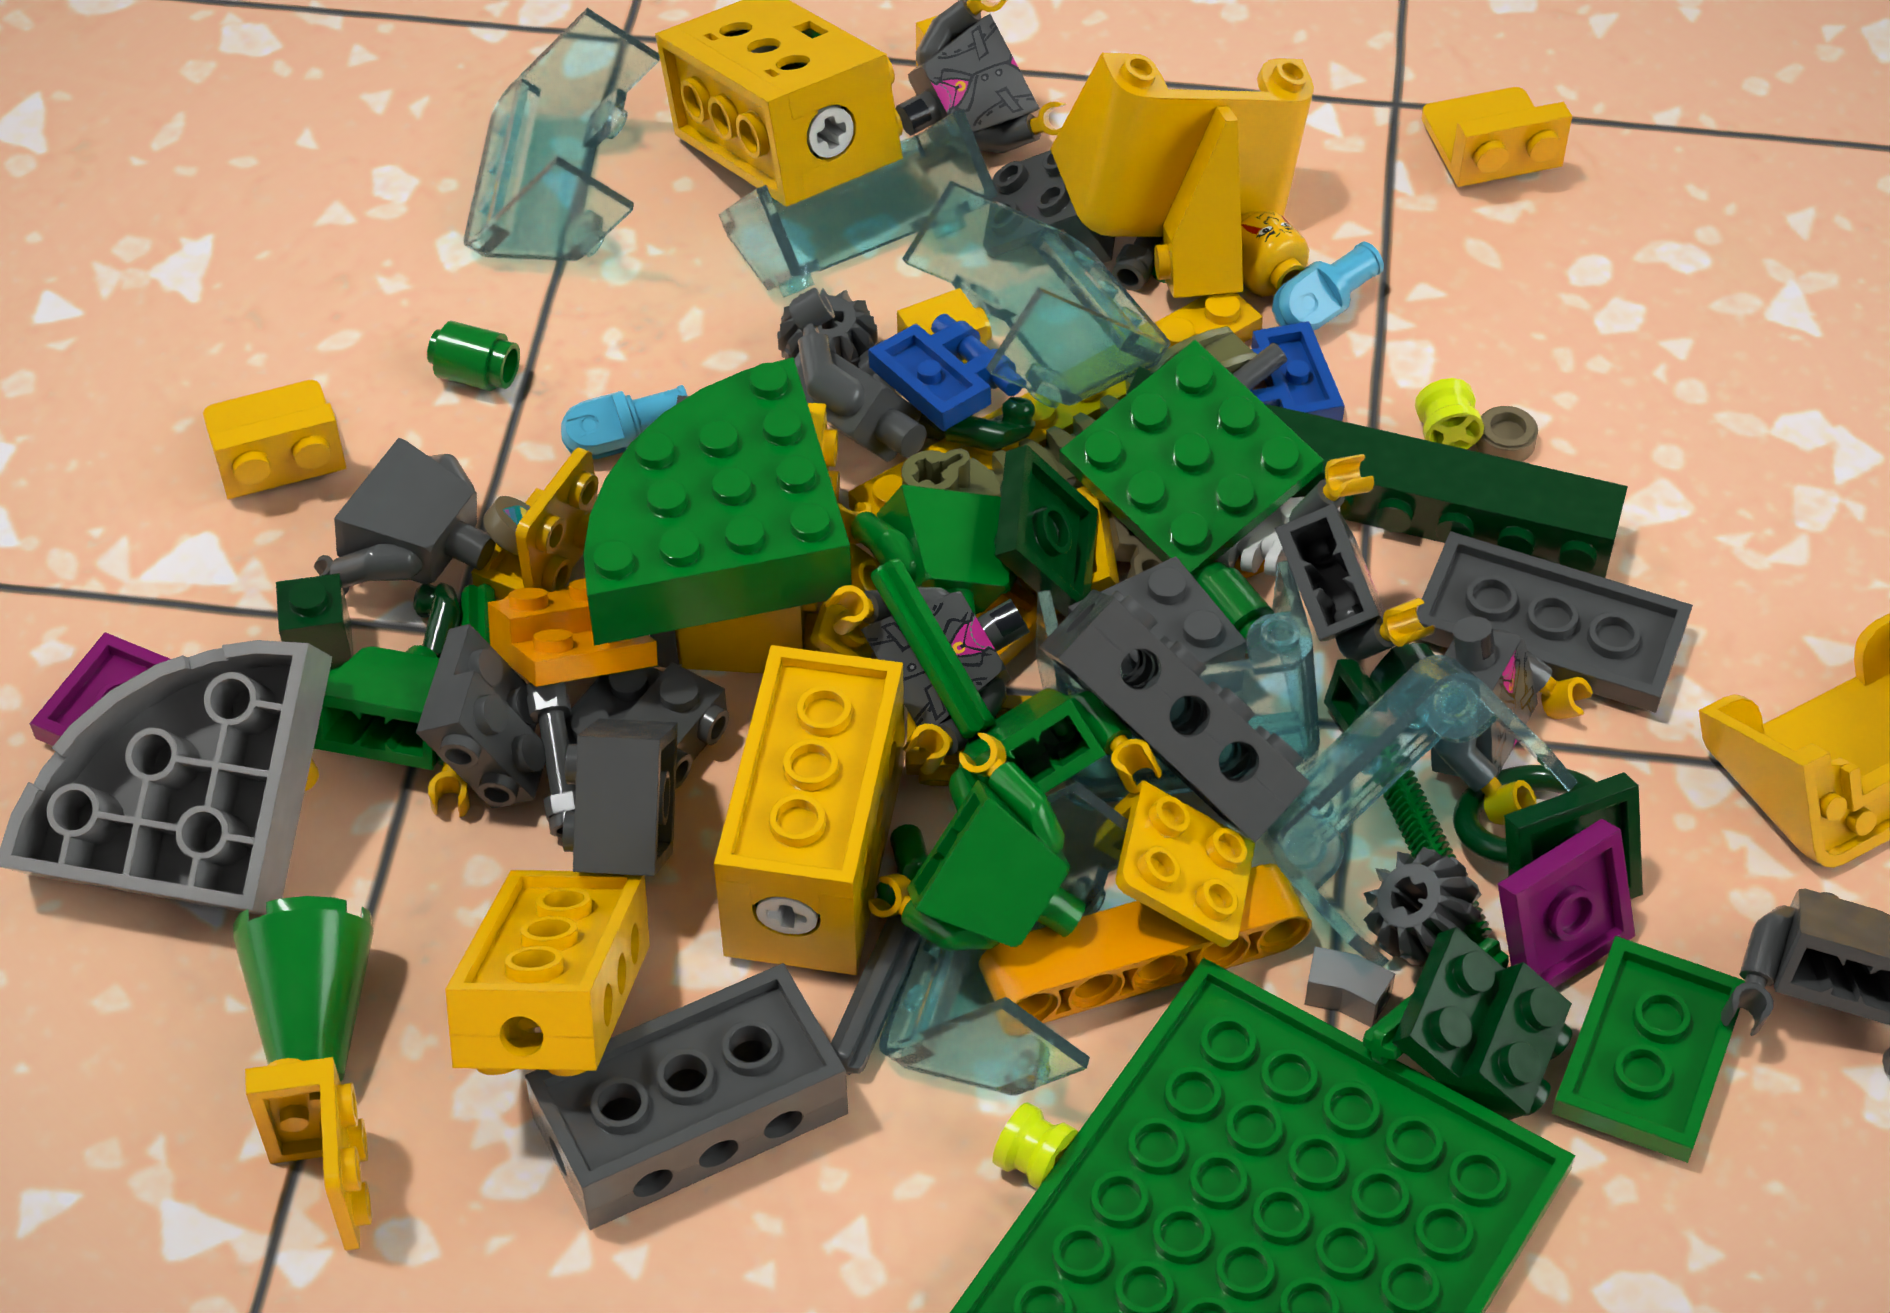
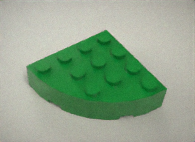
[583,357,852,646]

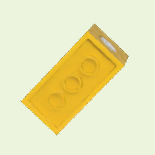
[655,0,903,207]
[714,645,905,975]

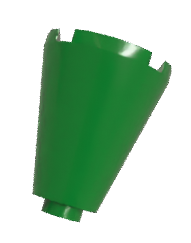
[233,896,374,1082]

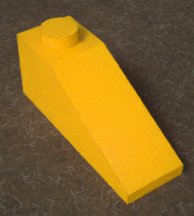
[1154,106,1243,298]

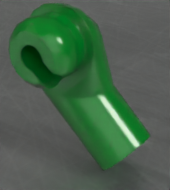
[876,824,928,906]

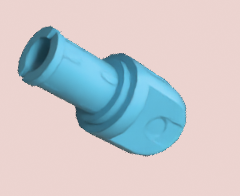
[1272,241,1384,331]
[561,385,687,460]

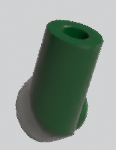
[945,397,1036,451]
[413,582,461,658]

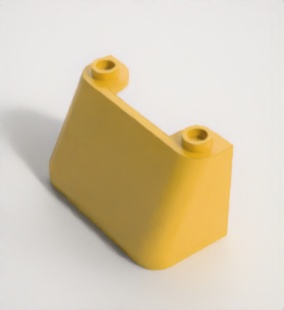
[1050,52,1314,237]
[1698,613,1890,868]

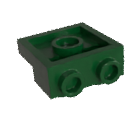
[1392,927,1572,1120]

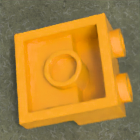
[487,578,658,687]

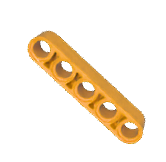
[978,863,1312,1029]

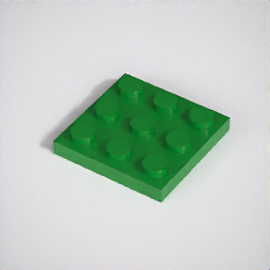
[1059,340,1324,576]

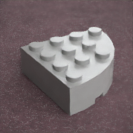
[0,640,332,915]

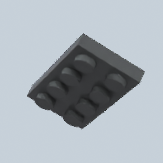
[1417,531,1693,713]

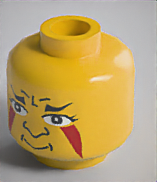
[1241,211,1310,297]

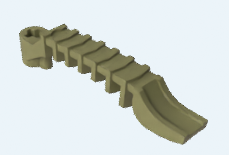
[902,326,1257,497]

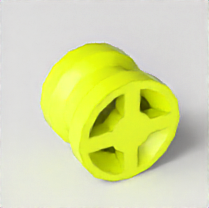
[1414,378,1484,449]
[992,1102,1078,1189]

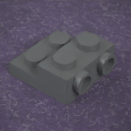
[416,624,546,809]
[565,662,729,789]

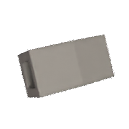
[1304,946,1395,1027]

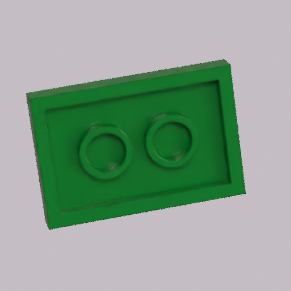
[1551,936,1745,1163]

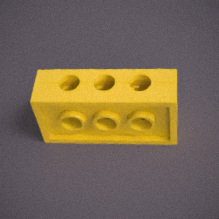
[445,870,650,1076]

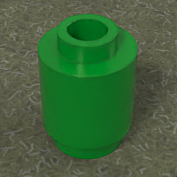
[427,320,520,391]
[1193,562,1275,653]

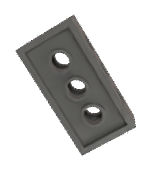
[1039,589,1311,843]
[525,963,848,1230]

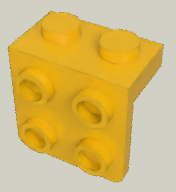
[1421,87,1572,187]
[203,380,347,500]
[471,447,599,599]
[1095,780,1256,947]
[245,1057,372,1251]

